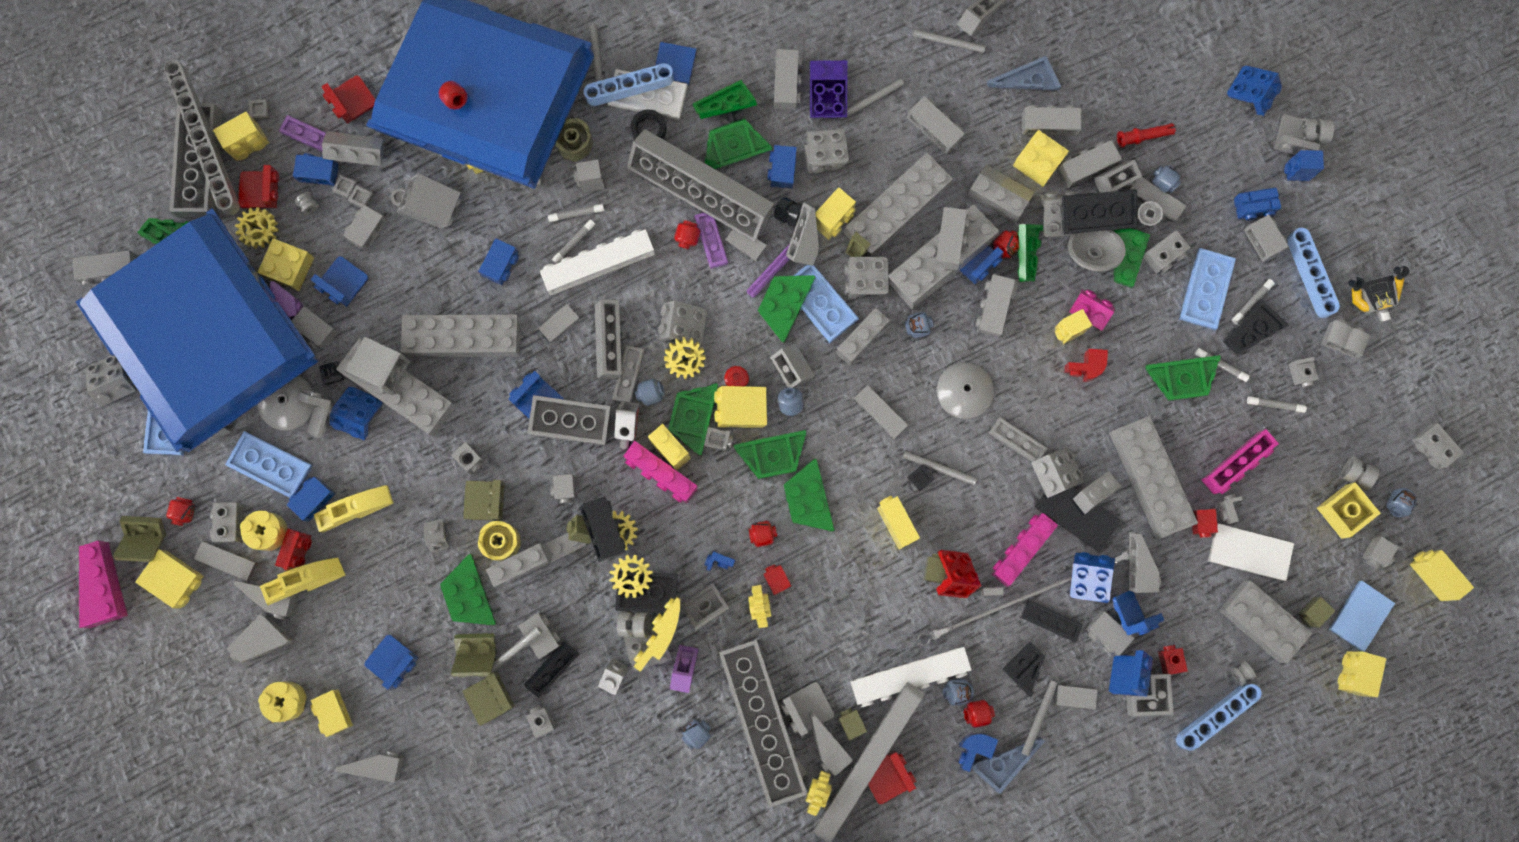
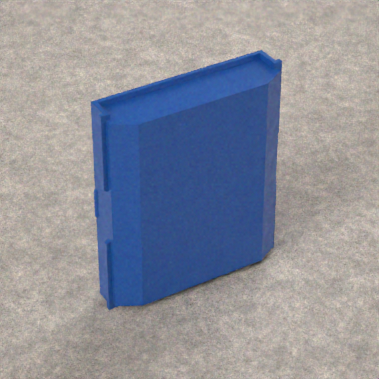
[366,0,594,189]
[76,208,319,452]

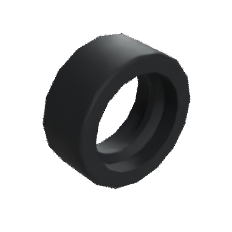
[631,109,667,140]

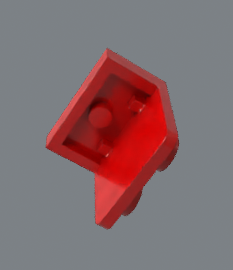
[321,75,375,124]
[238,165,279,208]
[868,750,917,804]

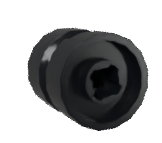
[774,197,803,228]

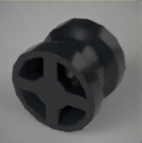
[727,109,745,123]

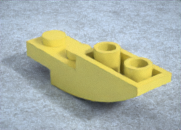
[314,485,393,533]
[260,558,346,605]
[634,596,680,671]

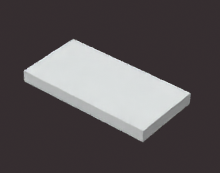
[607,69,688,120]
[1208,524,1294,581]

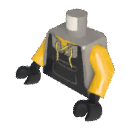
[1348,266,1410,323]

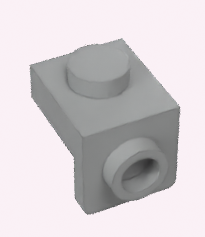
[704,427,734,452]
[1218,494,1243,525]
[424,519,449,552]
[598,659,629,695]

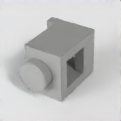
[1289,357,1319,388]

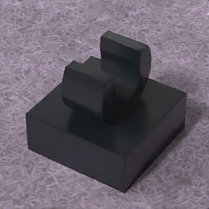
[319,361,344,385]

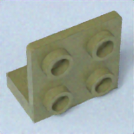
[463,480,505,521]
[451,633,497,677]
[463,672,515,726]

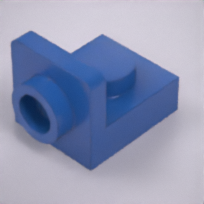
[704,552,736,572]

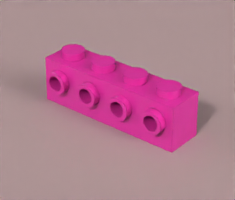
[1201,429,1279,495]
[623,441,698,503]
[991,513,1058,587]

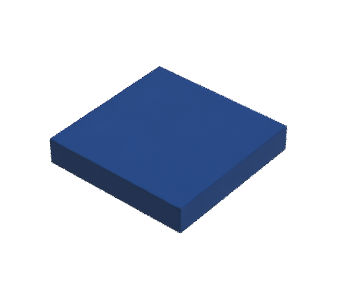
[655,42,697,85]

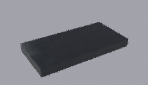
[1062,189,1137,234]
[1035,487,1121,552]

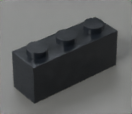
[579,497,626,562]

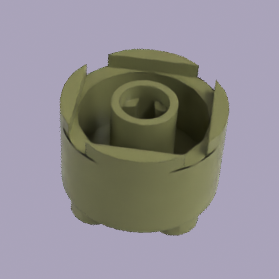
[555,118,593,162]

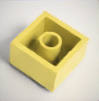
[213,112,269,161]
[1013,130,1069,187]
[815,187,856,240]
[257,239,314,291]
[1317,482,1381,539]
[1338,651,1387,698]

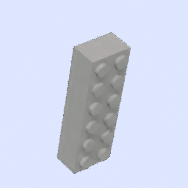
[169,103,223,218]
[844,153,953,257]
[888,205,999,310]
[401,315,521,357]
[336,339,456,437]
[1109,416,1198,539]

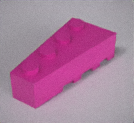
[79,541,128,628]

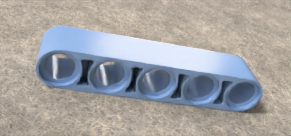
[584,63,674,106]
[1287,228,1340,318]
[1176,684,1261,751]

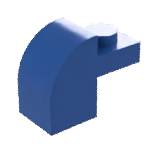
[958,733,998,772]

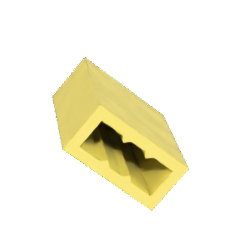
[714,386,767,428]
[648,424,691,471]
[877,496,920,550]
[136,549,204,609]
[1410,550,1474,601]

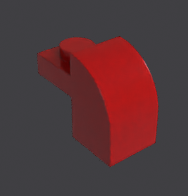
[1065,349,1108,382]

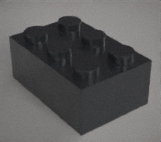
[615,571,678,613]

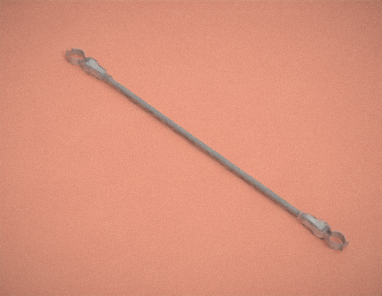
[915,550,1129,645]

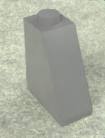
[227,614,294,662]

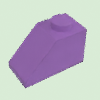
[270,281,303,321]
[670,645,698,693]

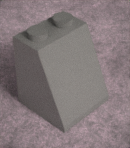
[397,173,461,229]
[346,337,410,395]

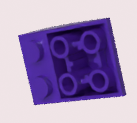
[809,60,848,118]

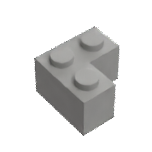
[1126,674,1174,716]

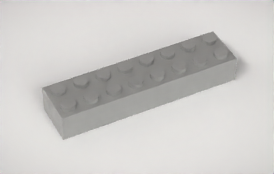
[627,129,774,242]
[719,640,807,808]

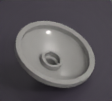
[1068,230,1126,271]
[936,362,994,419]
[258,376,314,431]

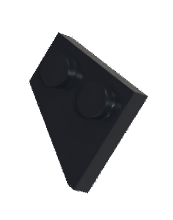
[1002,642,1045,697]

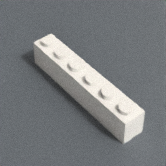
[540,229,655,296]
[850,647,971,707]

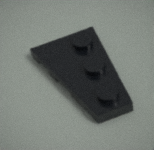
[1223,300,1289,354]

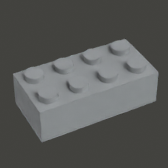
[527,395,611,446]
[1218,580,1312,663]

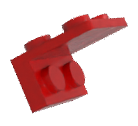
[275,528,312,571]
[936,550,981,598]

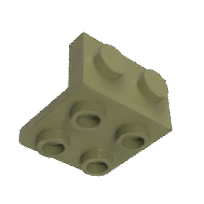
[113,516,166,562]

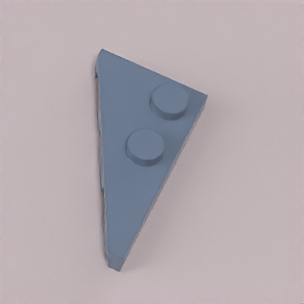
[987,56,1061,91]
[971,737,1045,794]

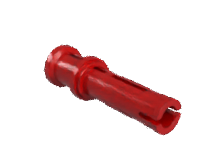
[1117,123,1175,148]

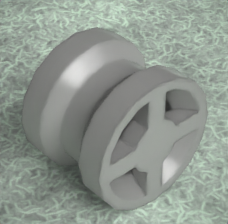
[295,192,319,215]
[1230,661,1256,686]

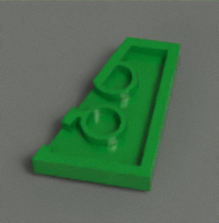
[692,80,757,119]
[1018,224,1043,282]
[1113,228,1150,288]

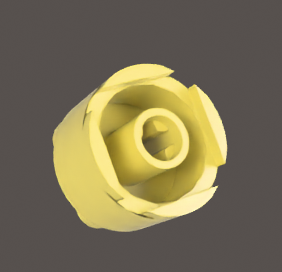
[240,511,287,551]
[478,521,521,561]
[258,681,306,722]

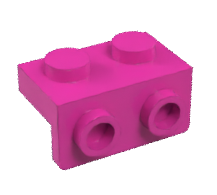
[1069,289,1115,331]

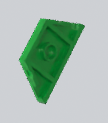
[704,118,773,169]
[758,275,816,343]
[1145,355,1221,401]
[668,383,718,456]
[733,430,806,479]
[783,459,835,532]
[440,554,496,625]

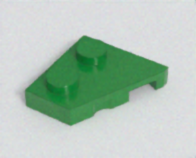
[137,218,188,245]

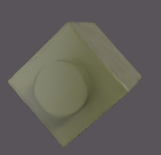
[567,515,591,544]
[923,554,946,584]
[1298,597,1335,628]
[838,707,867,741]

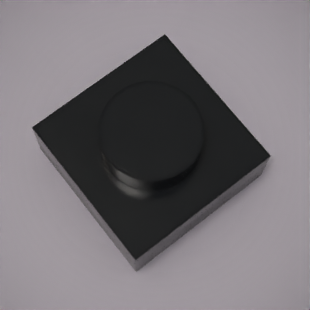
[907,464,935,492]

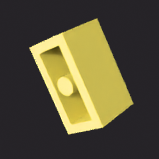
[1055,309,1092,344]
[311,689,353,737]

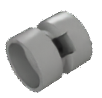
[1299,118,1334,144]
[1137,200,1163,226]
[1340,456,1380,491]
[617,611,651,638]

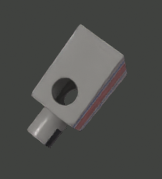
[614,401,641,449]

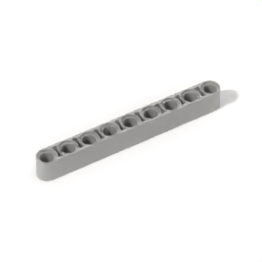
[164,59,240,215]
[812,682,925,842]

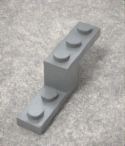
[486,533,587,587]

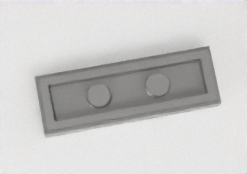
[1129,177,1186,222]
[612,345,645,402]
[854,385,908,439]
[989,417,1048,462]
[194,541,257,581]

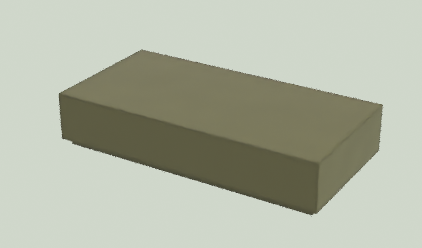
[845,232,871,257]

